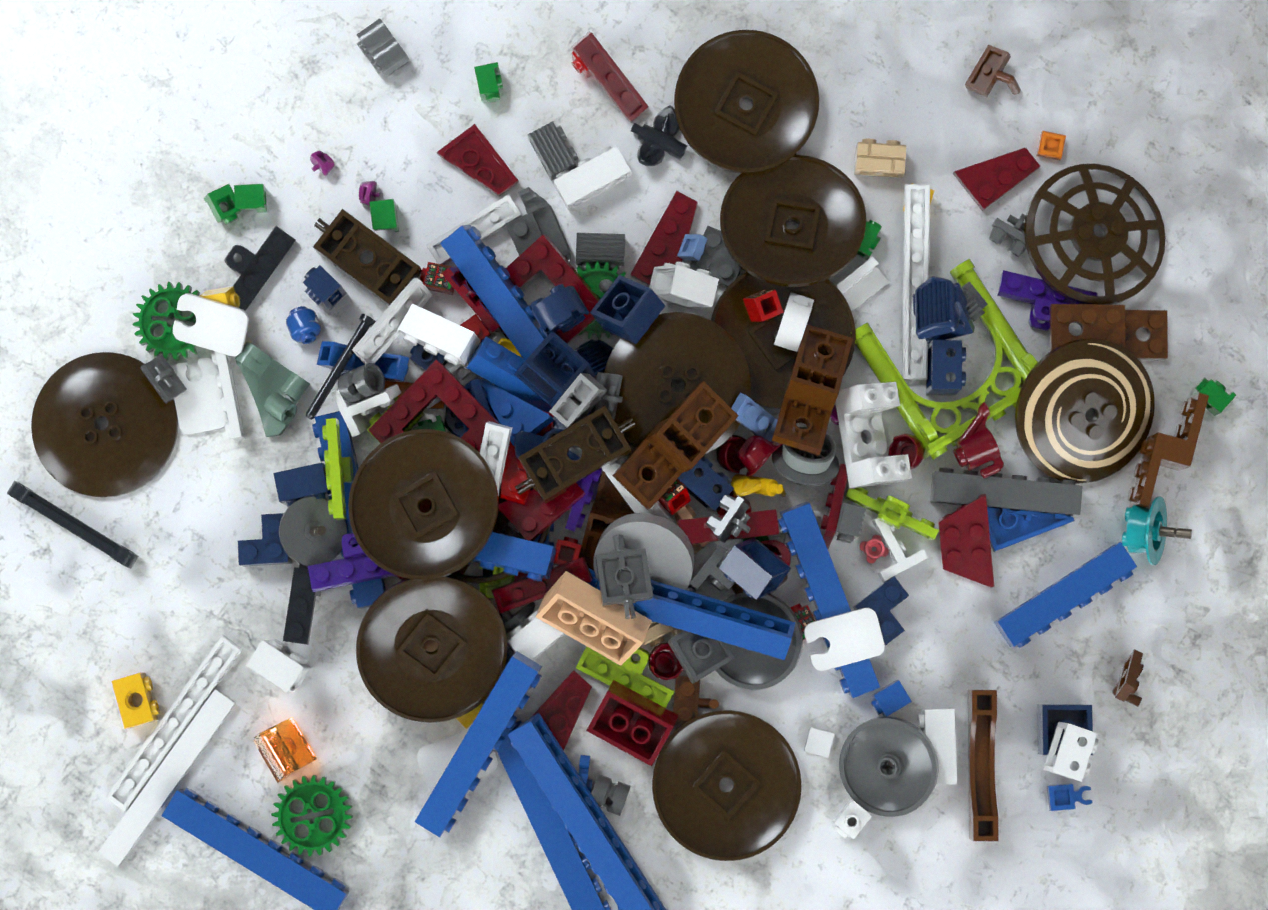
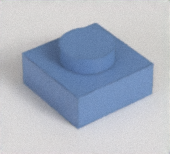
[677,234,707,261]

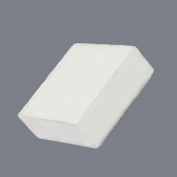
[804,727,834,758]

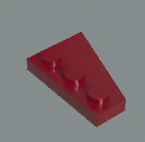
[436,124,519,197]
[953,147,1040,211]
[441,267,502,332]
[820,463,847,549]
[498,483,585,541]
[531,670,592,751]

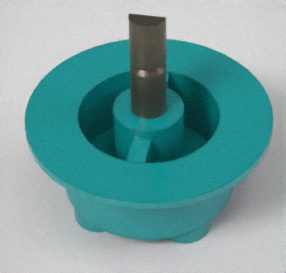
[1122,496,1192,565]

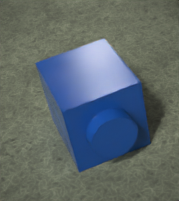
[871,680,912,717]

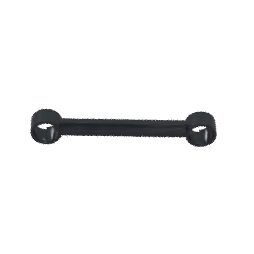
[7,480,139,569]

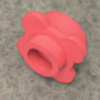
[860,535,889,564]

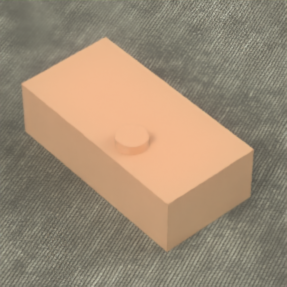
[536,571,652,666]

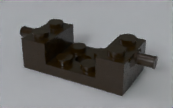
[313,209,422,306]
[515,406,636,504]

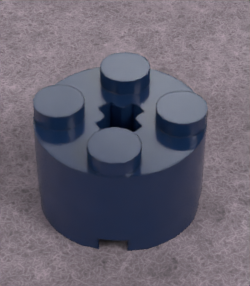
[530,284,589,337]

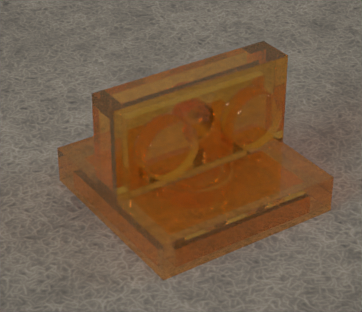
[253,717,317,783]

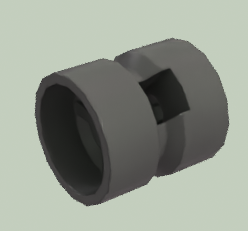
[338,363,385,403]
[591,774,631,816]

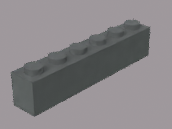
[930,468,1083,517]

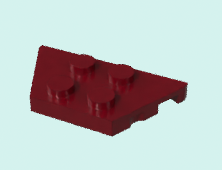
[938,494,994,587]

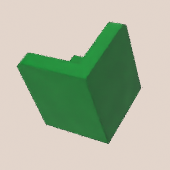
[234,184,267,213]
[369,199,399,232]

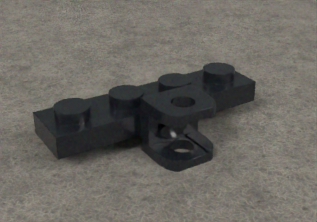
[224,226,296,311]

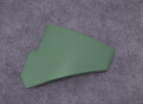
[235,341,310,437]

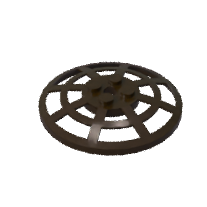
[1024,164,1166,305]

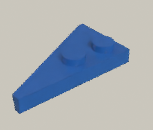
[480,379,554,447]
[987,507,1075,552]

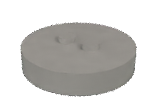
[594,513,695,590]

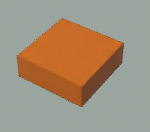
[1036,131,1066,160]

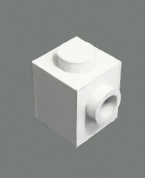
[832,799,872,839]

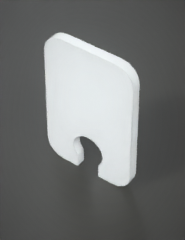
[173,293,249,356]
[172,358,228,435]
[804,608,885,671]
[417,729,498,792]

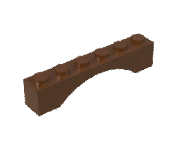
[968,690,999,841]

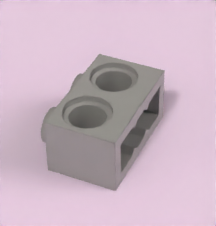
[549,373,607,428]

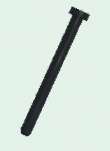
[306,314,376,420]

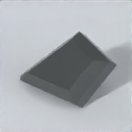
[500,602,536,633]

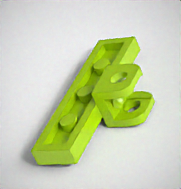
[322,418,354,520]
[844,487,939,540]
[576,646,675,708]

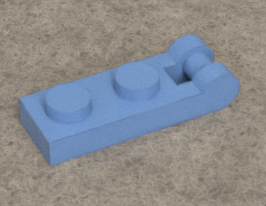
[731,393,777,443]

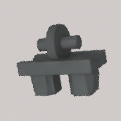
[989,213,1027,257]
[140,354,187,404]
[590,372,623,420]
[706,495,751,543]

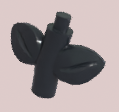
[631,105,688,167]

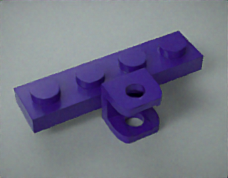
[997,270,1098,331]
[565,468,602,532]
[308,533,395,592]

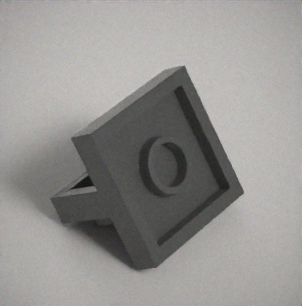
[689,544,735,591]
[667,631,735,684]

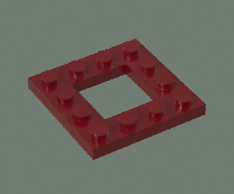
[501,234,600,344]
[368,360,500,453]

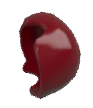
[888,433,925,470]
[716,435,746,473]
[648,642,684,680]

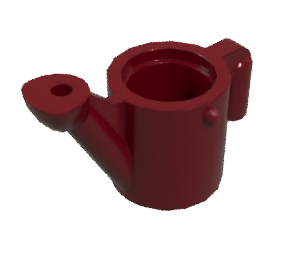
[953,402,1004,479]

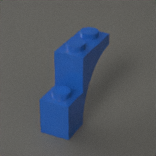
[317,341,409,381]

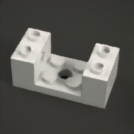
[836,382,912,489]

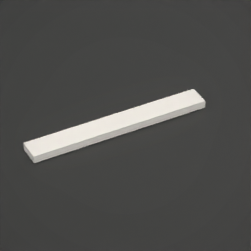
[902,184,930,380]
[105,635,243,811]
[98,689,236,866]

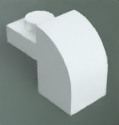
[774,292,814,352]

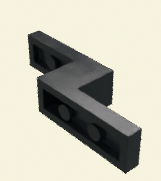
[283,564,321,645]

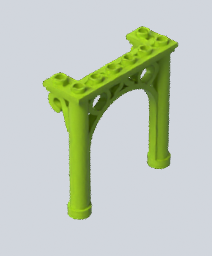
[855,259,1038,460]

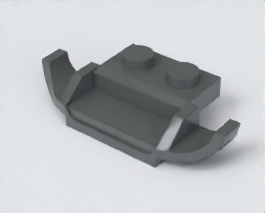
[506,187,571,263]

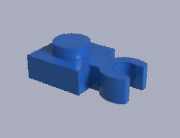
[578,755,593,793]
[1047,784,1093,811]

